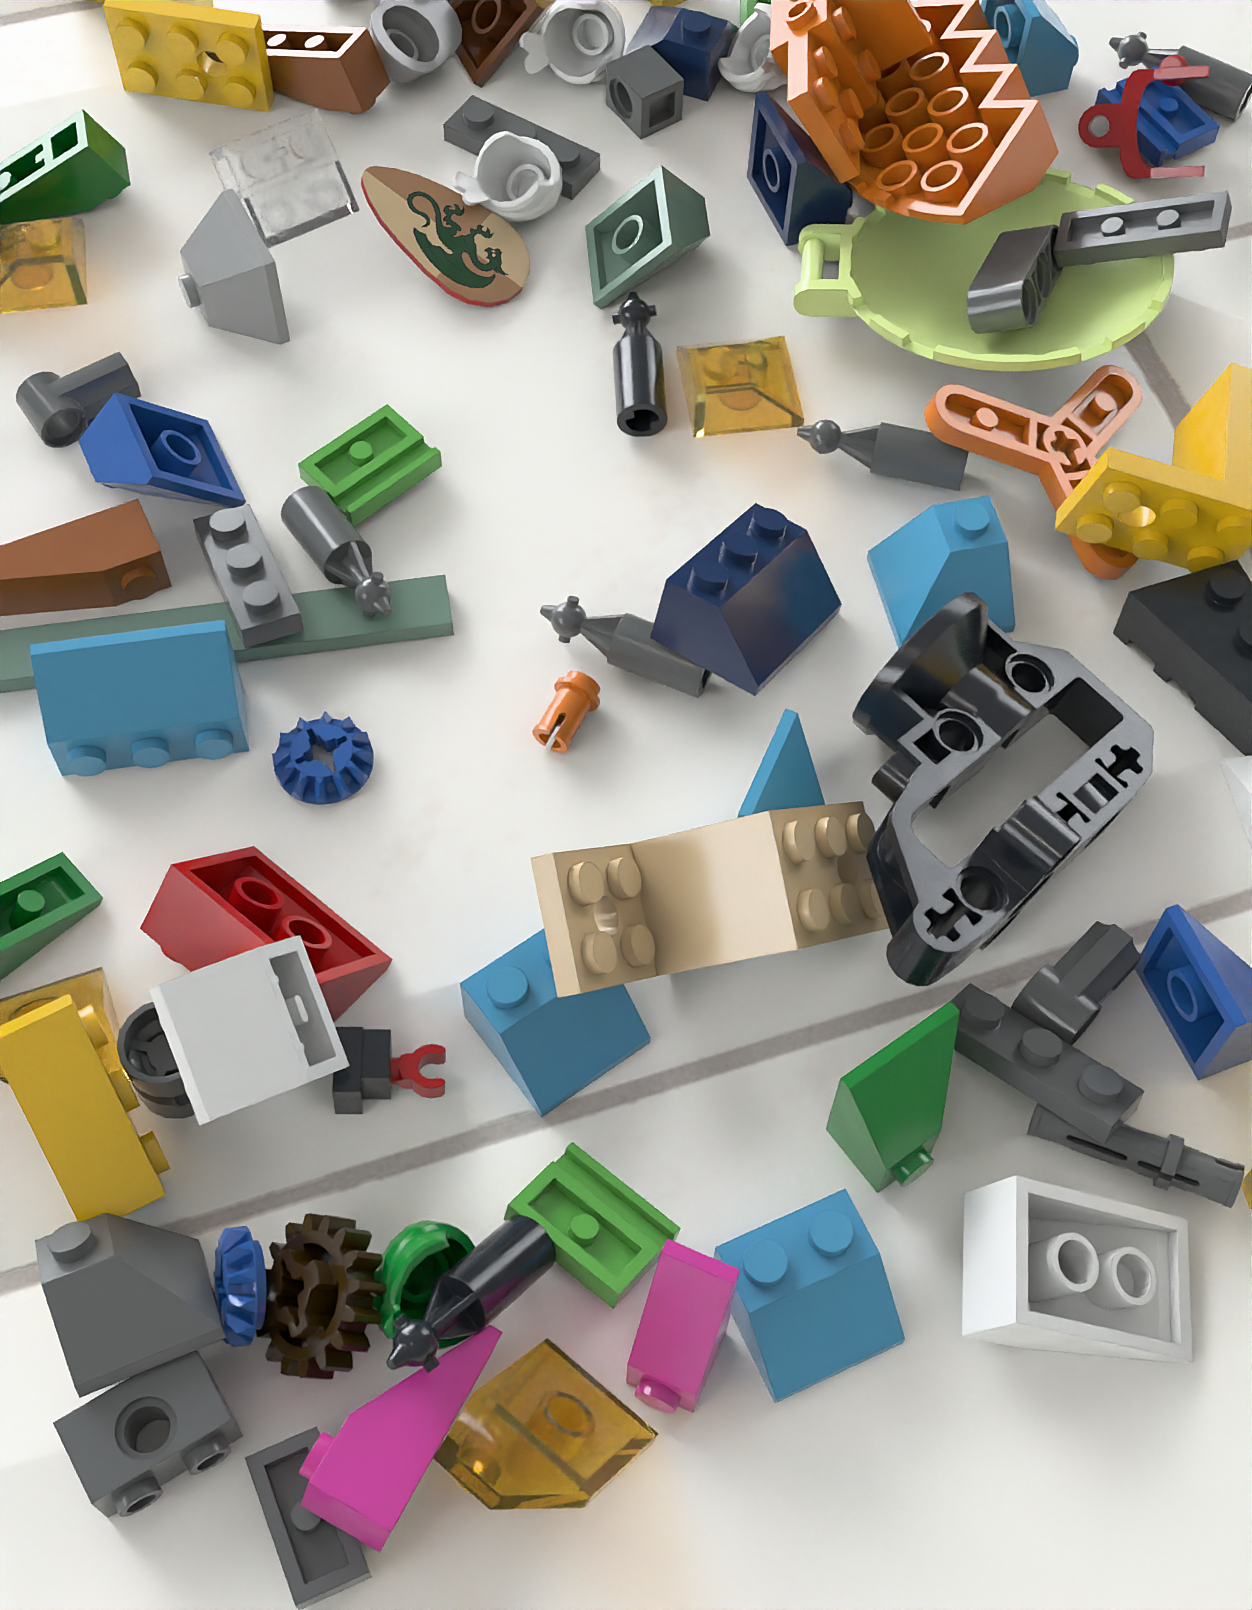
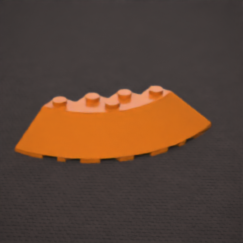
[845,0,1059,225]

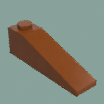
[205,24,391,114]
[0,499,172,616]

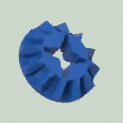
[272,711,374,805]
[213,1226,266,1347]

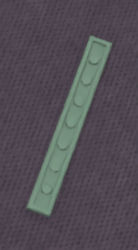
[0,574,454,693]

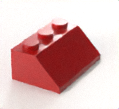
[140,846,393,1023]

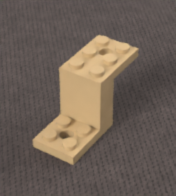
[530,801,889,998]

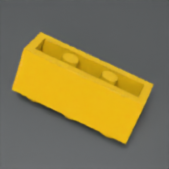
[0,993,171,1221]

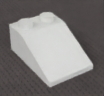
[962,1175,1193,1363]

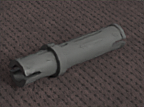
[1027,1103,1245,1208]

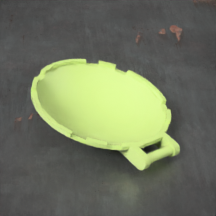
[793,168,1175,372]

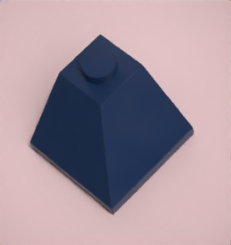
[623,6,739,102]
[747,91,853,247]

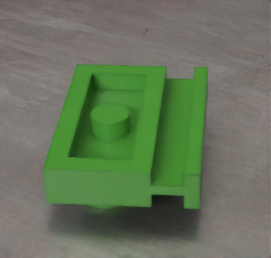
[298,404,442,527]
[504,1142,681,1309]

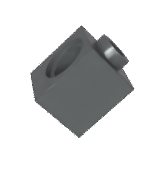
[606,44,684,139]

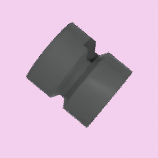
[116,1002,195,1119]

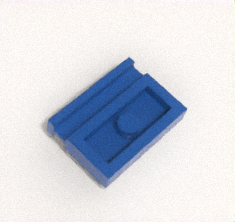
[1094,65,1220,167]

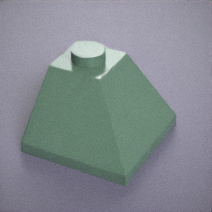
[585,165,710,309]

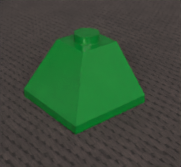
[826,1001,960,1193]

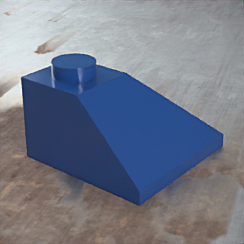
[78,392,246,508]
[1135,904,1252,1081]

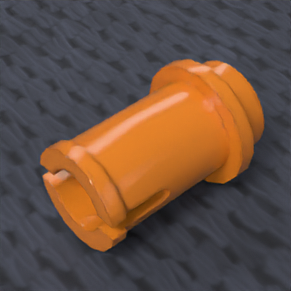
[532,671,601,753]

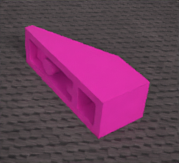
[626,1239,740,1414]
[299,1325,503,1553]

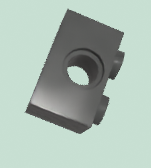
[53,1350,243,1518]

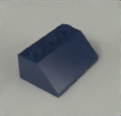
[650,503,842,696]

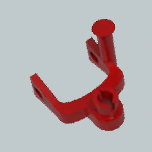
[1078,55,1210,179]

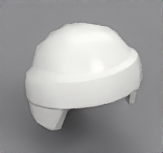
[519,0,626,85]
[717,3,788,93]
[452,131,562,224]

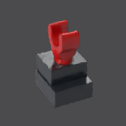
[332,1027,446,1114]

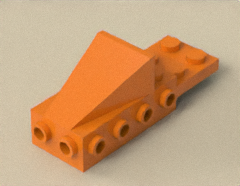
[770,0,932,184]

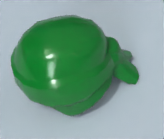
[372,1220,475,1350]

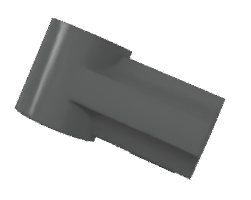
[16,352,141,448]
[1011,921,1142,1045]

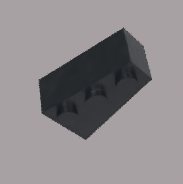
[1113,559,1252,756]

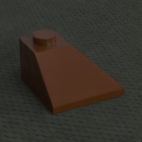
[451,0,556,88]

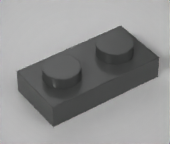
[245,1426,372,1610]

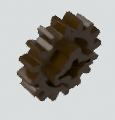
[256,1213,386,1380]

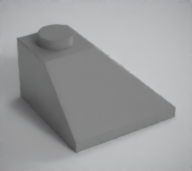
[178,188,290,345]

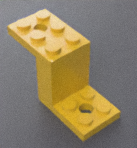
[89,0,275,112]
[1055,363,1252,573]

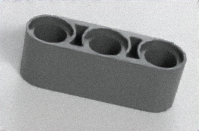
[967,224,1063,334]

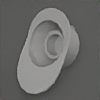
[369,0,462,84]

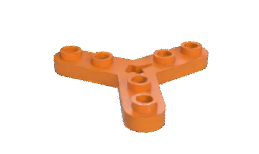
[924,365,1143,580]

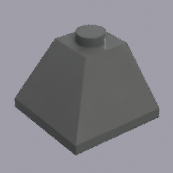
[35,1213,226,1398]

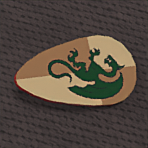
[361,166,530,307]

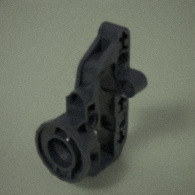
[852,592,1154,986]

